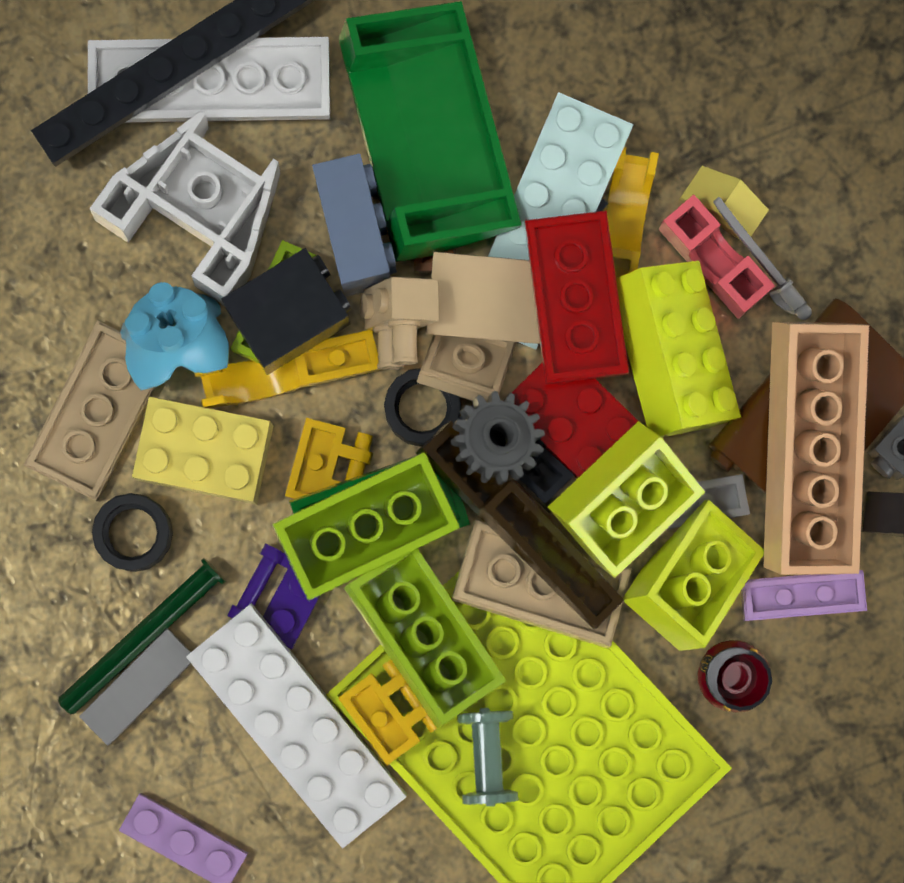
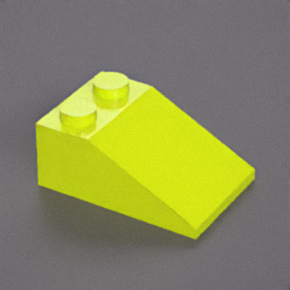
[623,499,764,651]

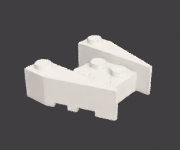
[90,111,280,305]

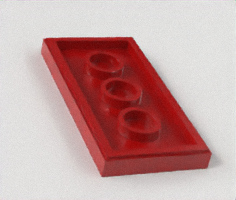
[524,210,629,385]

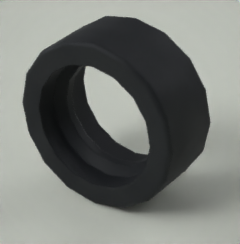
[384,368,461,447]
[92,493,173,572]

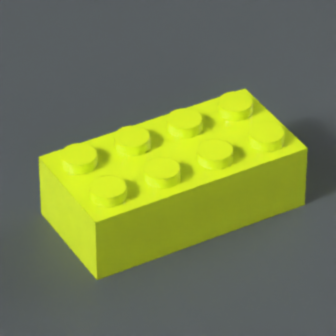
[616,260,741,437]

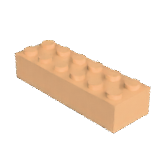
[763,322,869,575]

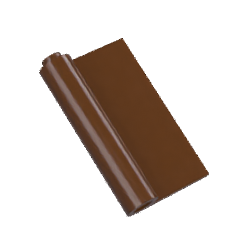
[709,298,904,494]

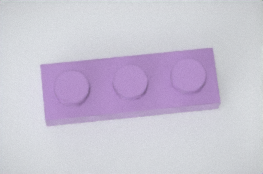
[119,793,248,883]

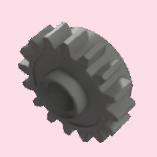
[451,391,545,485]

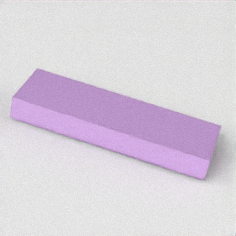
[741,570,867,621]

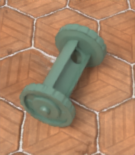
[457,708,518,806]

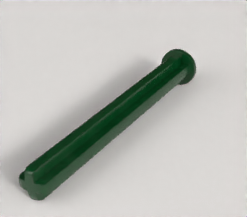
[58,558,226,715]

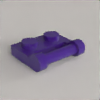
[227,543,322,650]

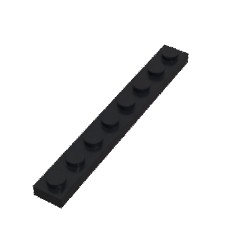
[31,0,315,167]

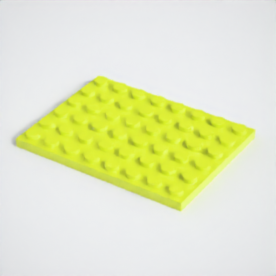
[326,570,732,883]

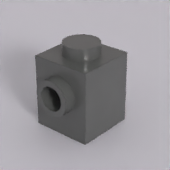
[867,415,904,480]

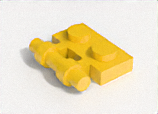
[285,418,373,499]
[338,659,437,765]

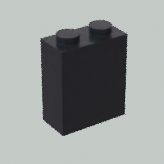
[221,248,352,375]

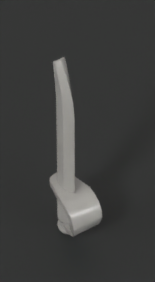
[713,197,812,320]

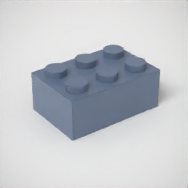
[312,153,397,297]

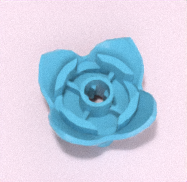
[120,282,229,390]

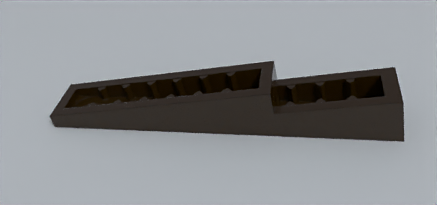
[415,421,624,629]

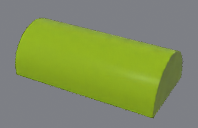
[272,452,460,600]
[344,548,506,728]

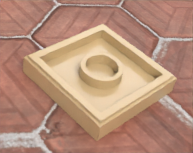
[417,335,517,402]

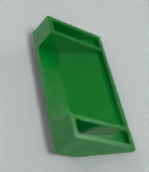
[339,1,522,262]

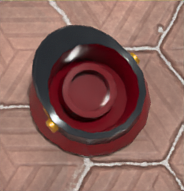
[697,640,772,713]

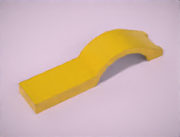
[606,147,659,278]
[194,330,380,408]

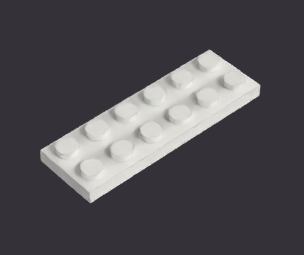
[88,37,330,122]
[186,603,407,849]

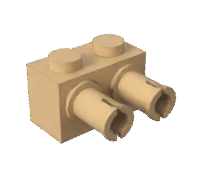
[359,277,439,370]

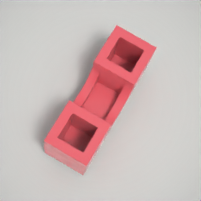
[659,194,775,320]

